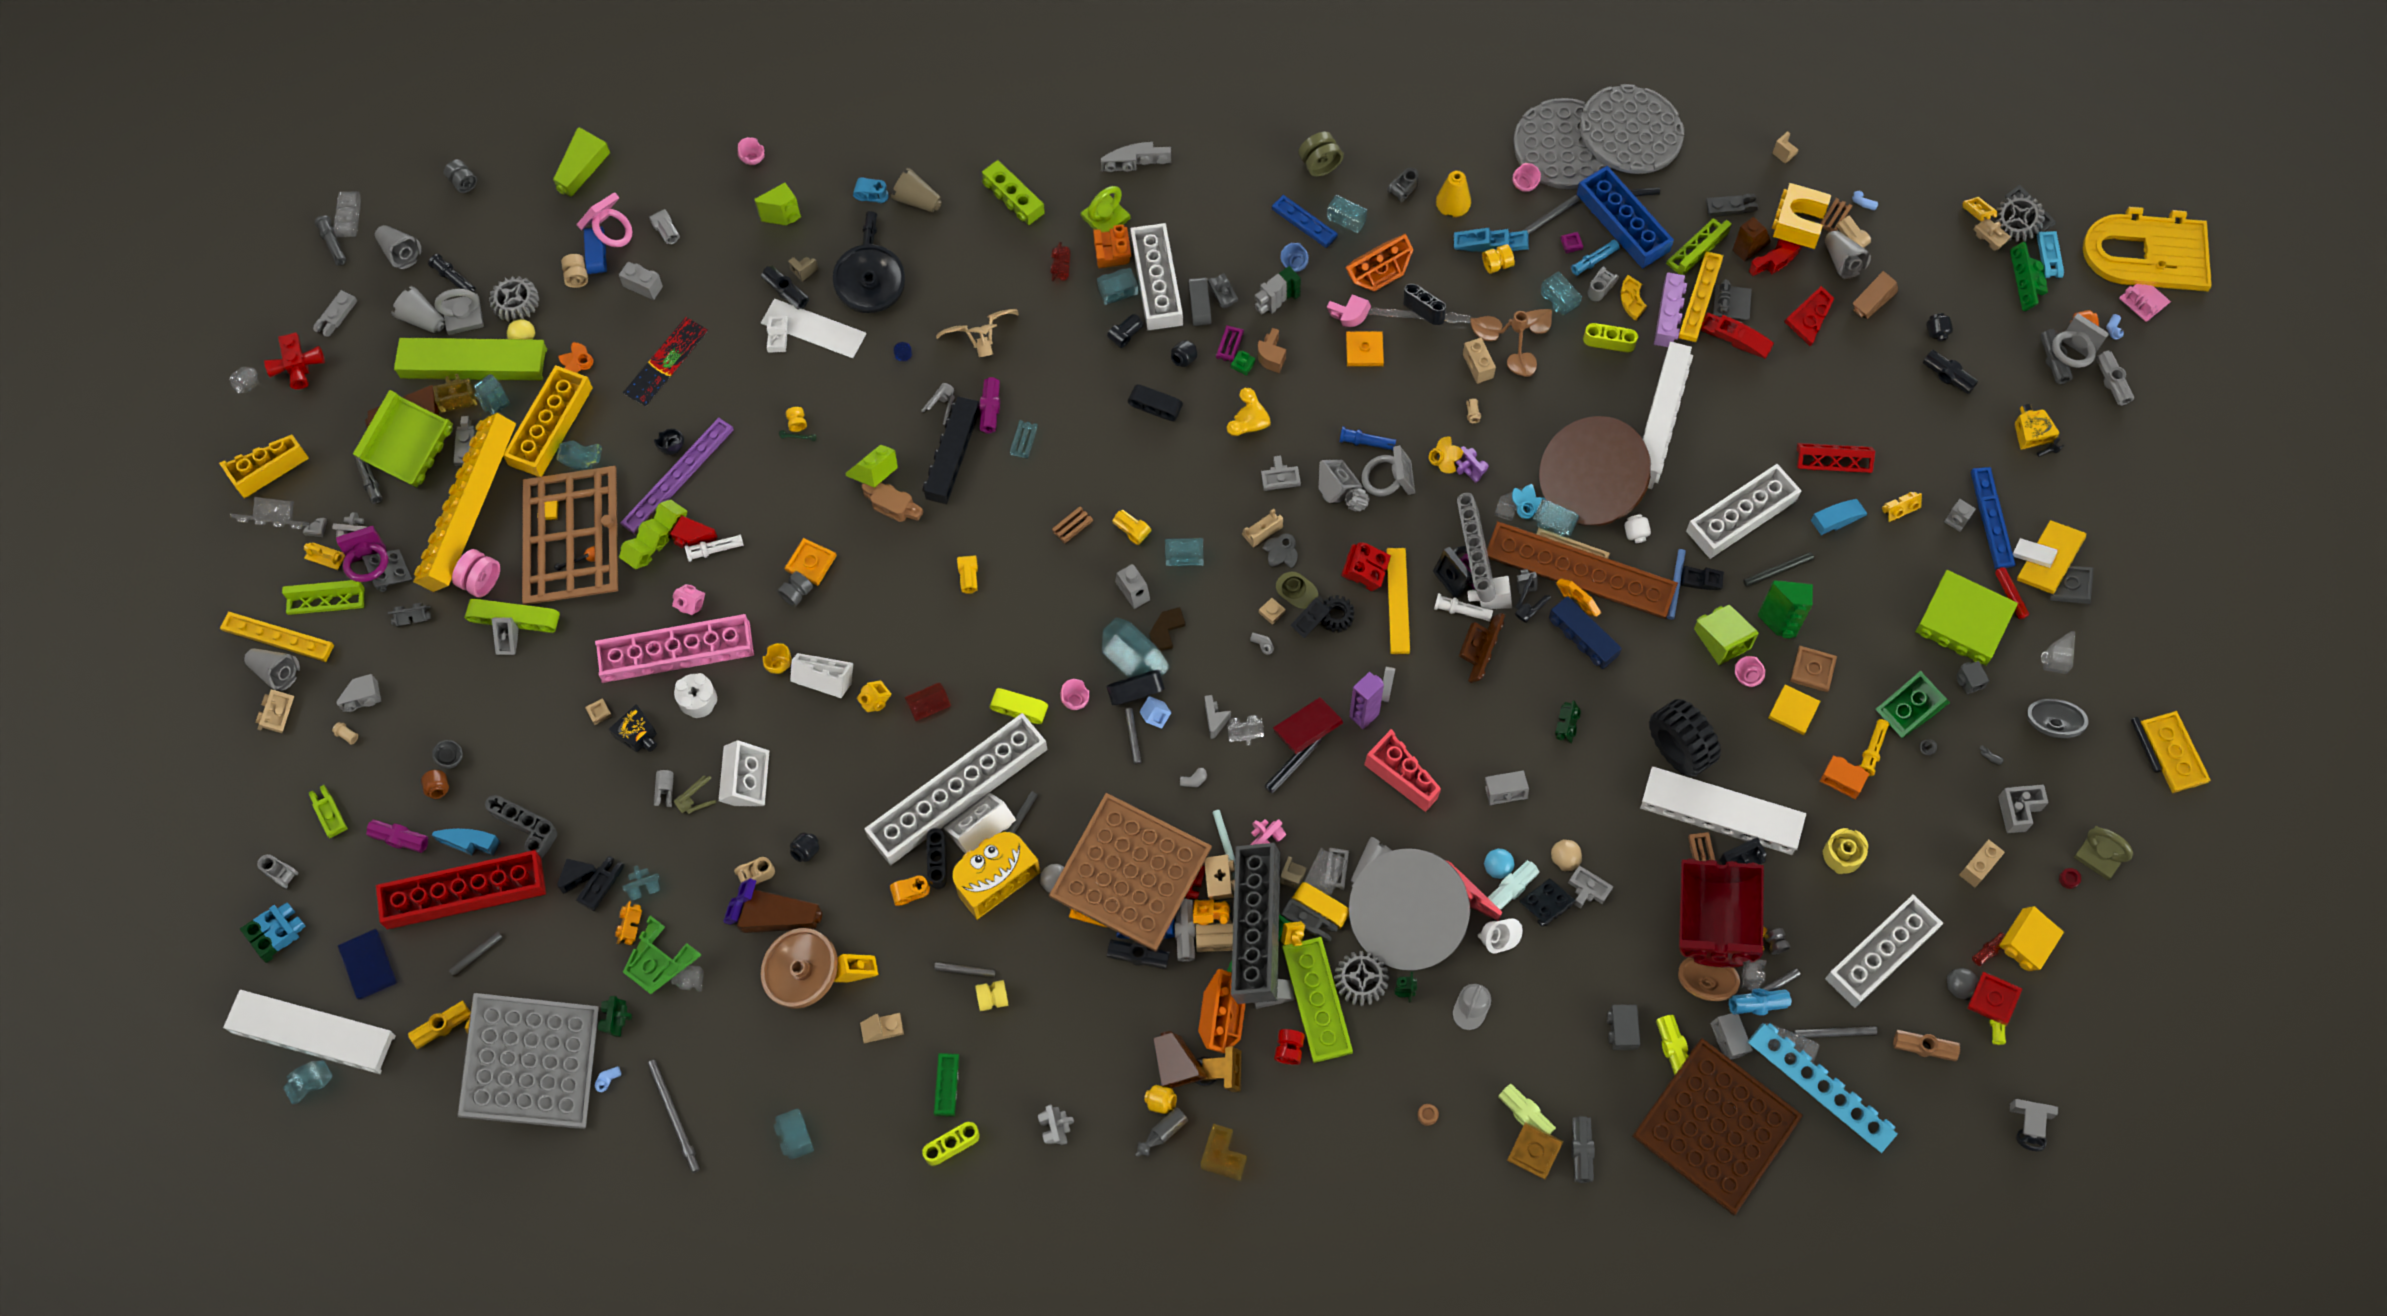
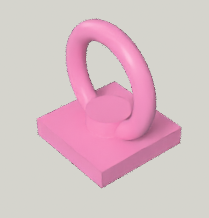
[577,192,632,247]

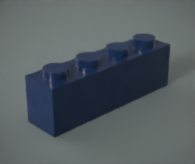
[1549,596,1622,669]

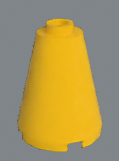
[1436,171,1471,217]

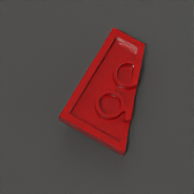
[1784,286,1834,346]

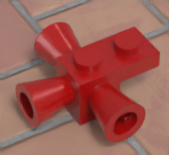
[264,332,325,390]

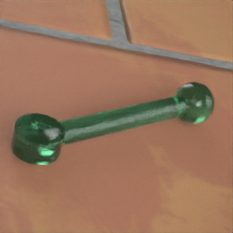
[779,430,817,441]

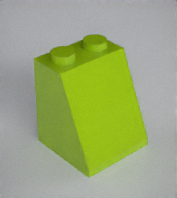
[1694,604,1759,665]

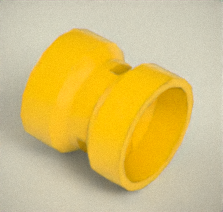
[785,407,807,432]

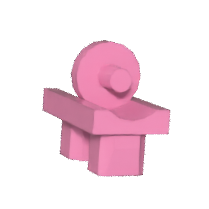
[1250,819,1286,845]

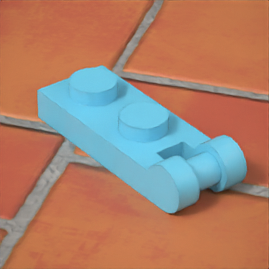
[2037,231,2064,278]

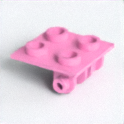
[2119,284,2171,322]

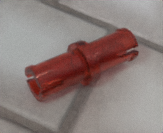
[1972,932,2006,967]

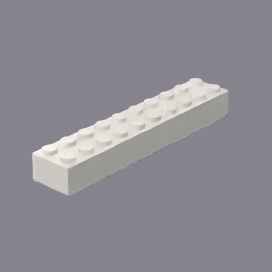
[864,713,1048,866]

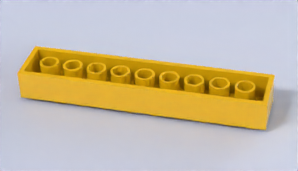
[413,413,516,592]

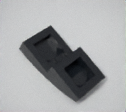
[1681,566,1724,590]

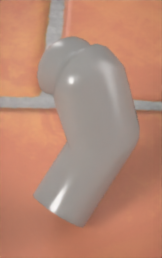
[1250,632,1274,655]
[1180,768,1207,787]

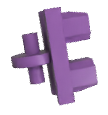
[1456,446,1489,483]

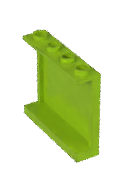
[353,390,453,488]
[1915,570,2018,666]

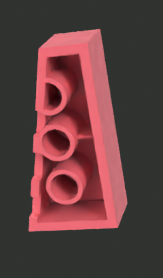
[1364,729,1441,812]

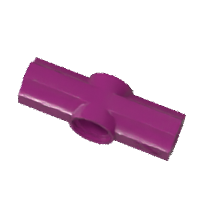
[980,377,1000,433]
[366,819,429,853]

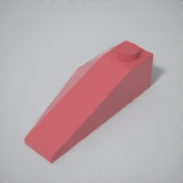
[1445,860,1502,921]

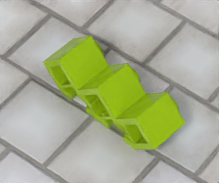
[619,500,688,569]

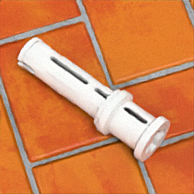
[685,534,744,562]
[1434,593,1493,622]

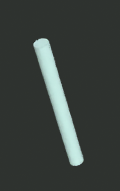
[1212,810,1235,880]

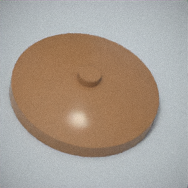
[761,928,838,1009]

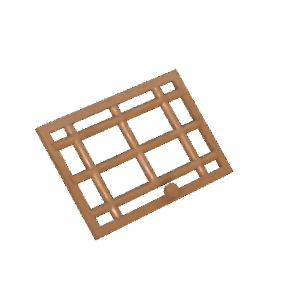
[522,466,618,605]

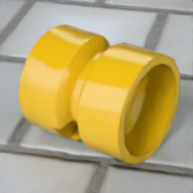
[1482,244,1515,274]

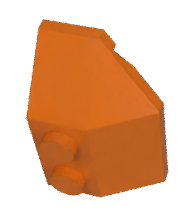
[1345,234,1414,291]
[1198,969,1246,1054]

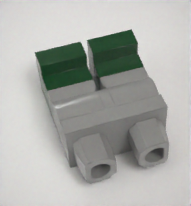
[1255,266,1301,315]

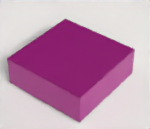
[1560,232,1583,253]

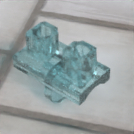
[622,865,660,901]

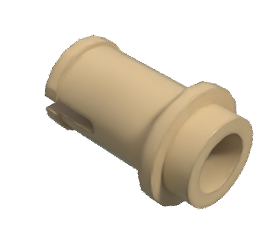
[1466,399,1481,423]
[332,722,359,744]

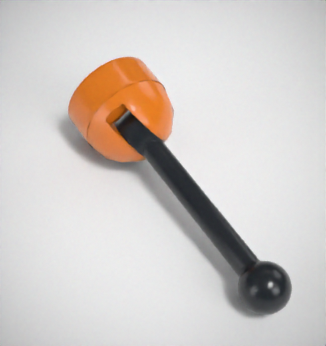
[554,546,595,571]

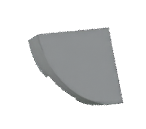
[303,518,327,537]

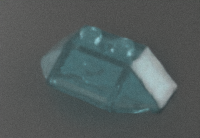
[1102,617,1170,677]

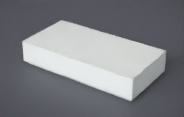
[2013,538,2057,568]

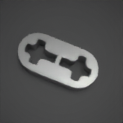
[1381,666,1396,703]

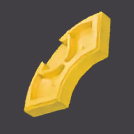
[1621,275,1647,321]

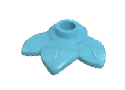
[1512,484,1546,519]

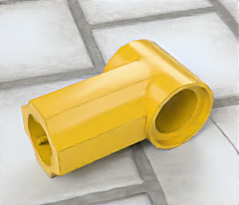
[1112,510,1151,545]
[957,555,978,594]

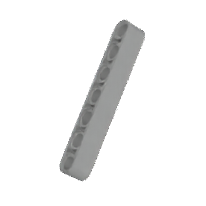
[1457,493,1496,603]

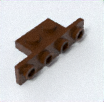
[1459,613,1505,683]

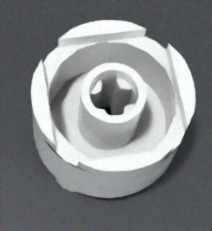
[674,673,717,718]

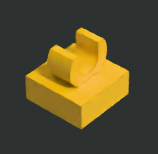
[1281,921,1305,946]

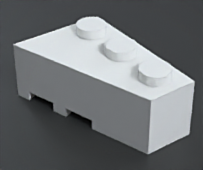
[790,653,853,698]

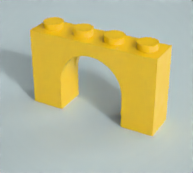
[1772,183,1831,249]

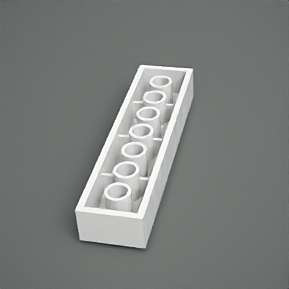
[1643,341,1693,489]

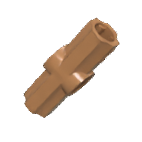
[1893,1030,1960,1062]

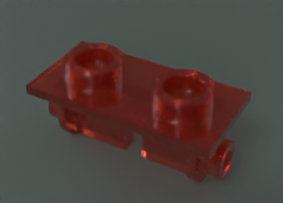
[1050,242,1071,281]

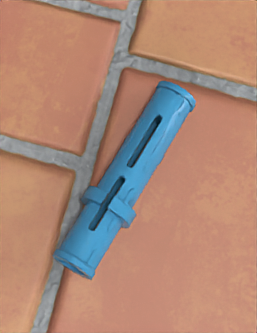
[1571,240,1620,276]

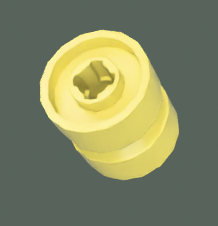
[976,980,1008,1011]

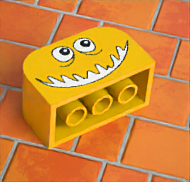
[953,832,1041,920]

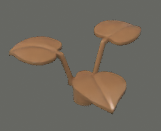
[1470,309,1552,377]

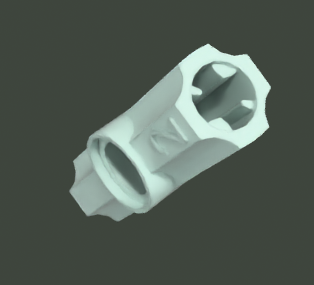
[1488,860,1540,910]

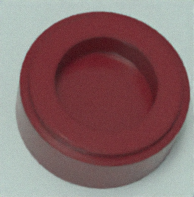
[2059,868,2081,889]

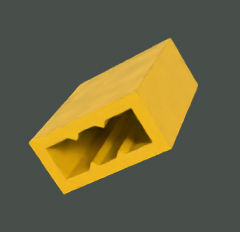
[1999,906,2064,971]

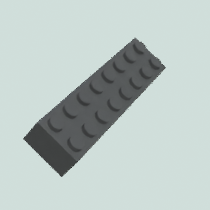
[1231,843,1280,1004]

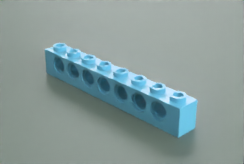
[1747,1023,1897,1153]

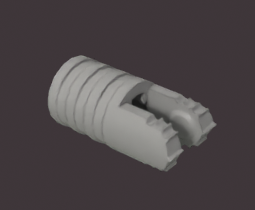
[654,770,674,807]

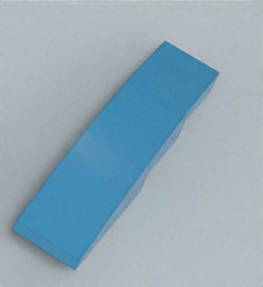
[1454,228,1529,252]

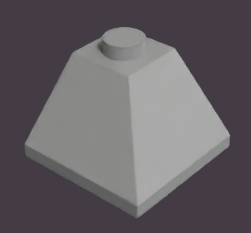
[1319,460,1363,503]

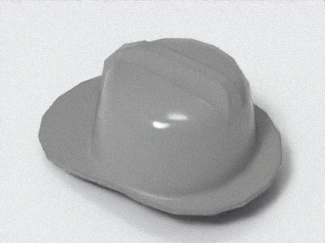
[1453,984,1492,1030]

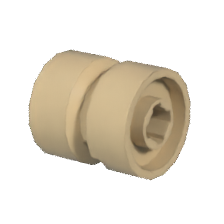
[561,254,588,288]

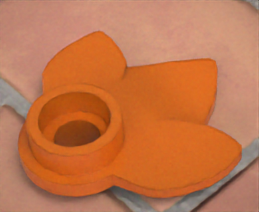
[558,342,594,373]

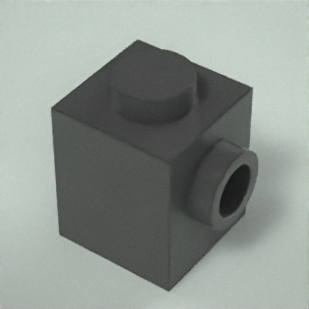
[1956,661,1989,694]

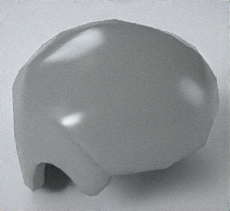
[1040,864,1064,893]

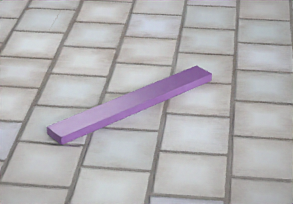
[620,417,733,535]

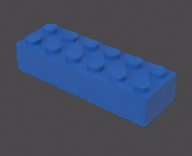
[1576,166,1674,269]

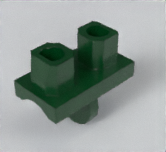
[598,996,632,1037]

